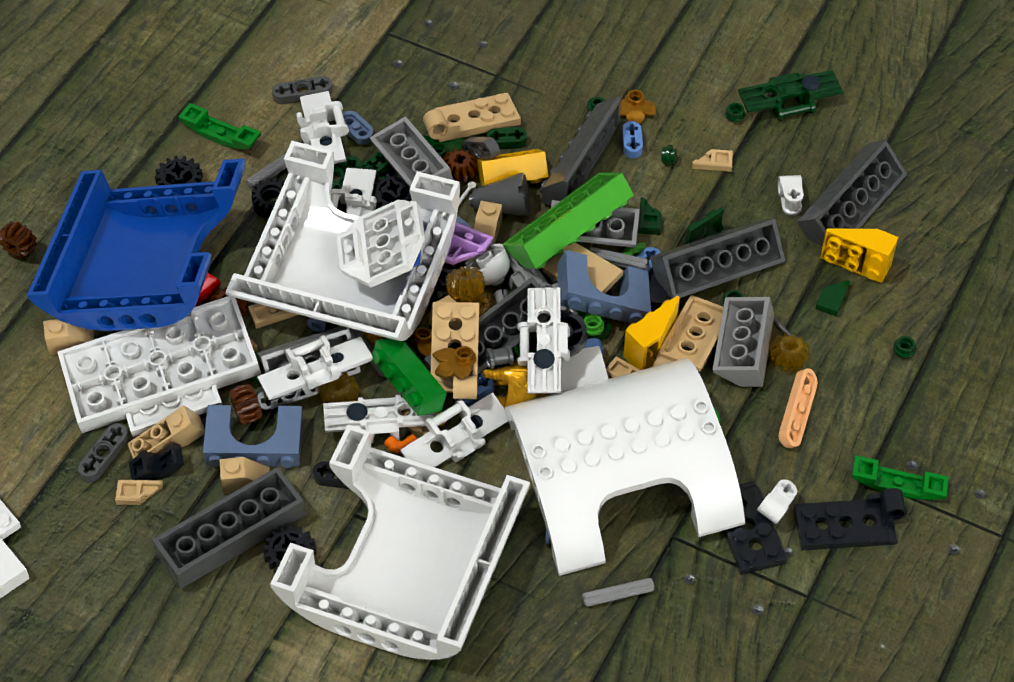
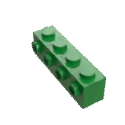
[372,338,447,416]

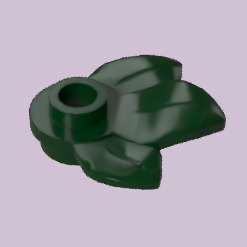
[423,135,464,159]

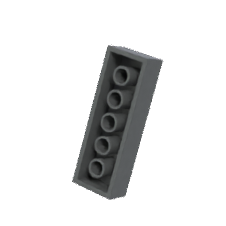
[152,467,306,589]

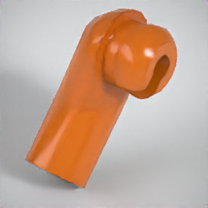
[384,434,417,455]

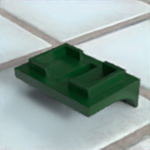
[685,207,725,244]

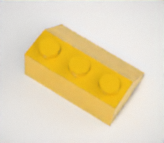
[477,149,549,186]

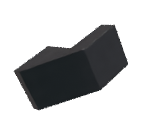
[129,443,184,480]

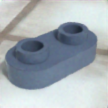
[343,111,374,145]

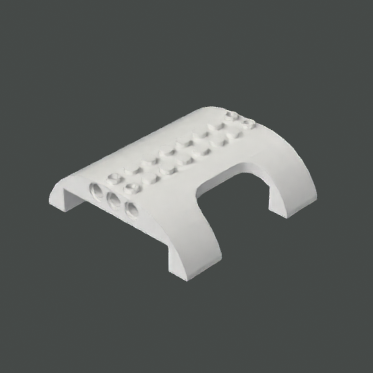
[225,141,460,341]
[505,358,745,576]
[270,425,530,660]

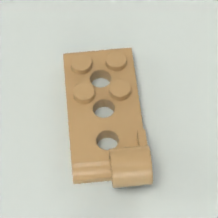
[423,92,521,142]
[653,295,723,371]
[431,302,479,399]

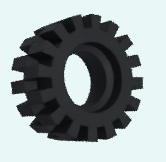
[251,178,284,219]

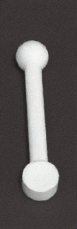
[458,181,476,207]

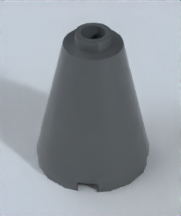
[469,173,530,216]

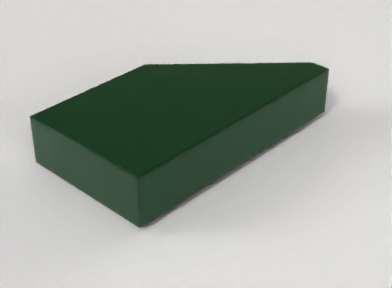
[638,197,662,235]
[815,280,850,316]

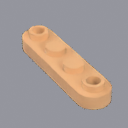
[779,368,818,448]

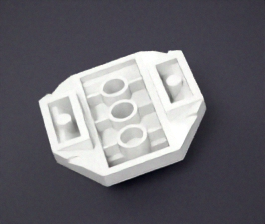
[336,200,425,288]

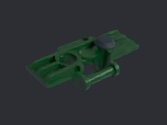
[738,70,843,120]

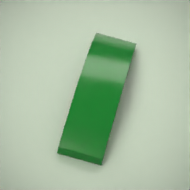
[178,103,262,149]
[852,455,949,500]

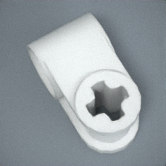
[778,175,804,216]
[757,479,797,524]

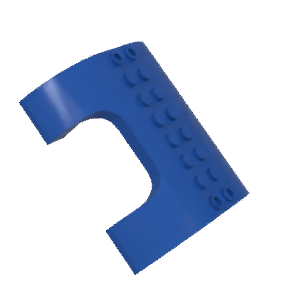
[27,158,245,331]

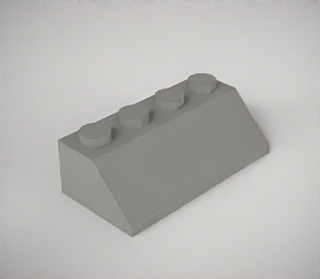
[369,116,453,187]
[551,200,640,248]
[713,297,774,387]
[256,326,361,399]

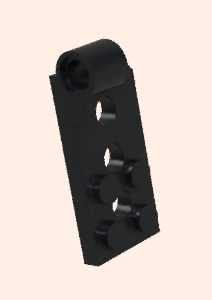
[723,481,787,575]
[793,488,907,551]

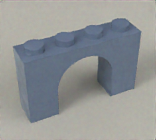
[557,250,651,324]
[203,405,303,468]

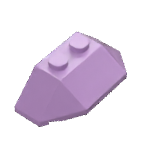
[445,222,494,265]

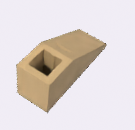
[127,405,205,459]

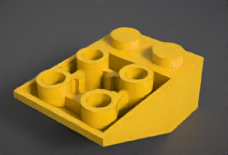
[820,229,899,283]
[623,295,680,370]

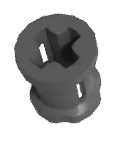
[486,344,514,369]

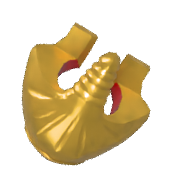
[482,361,548,409]

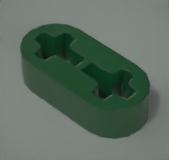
[487,127,527,149]

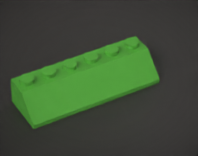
[502,173,634,270]

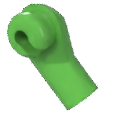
[621,242,646,256]

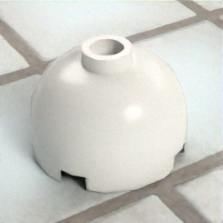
[464,243,510,286]

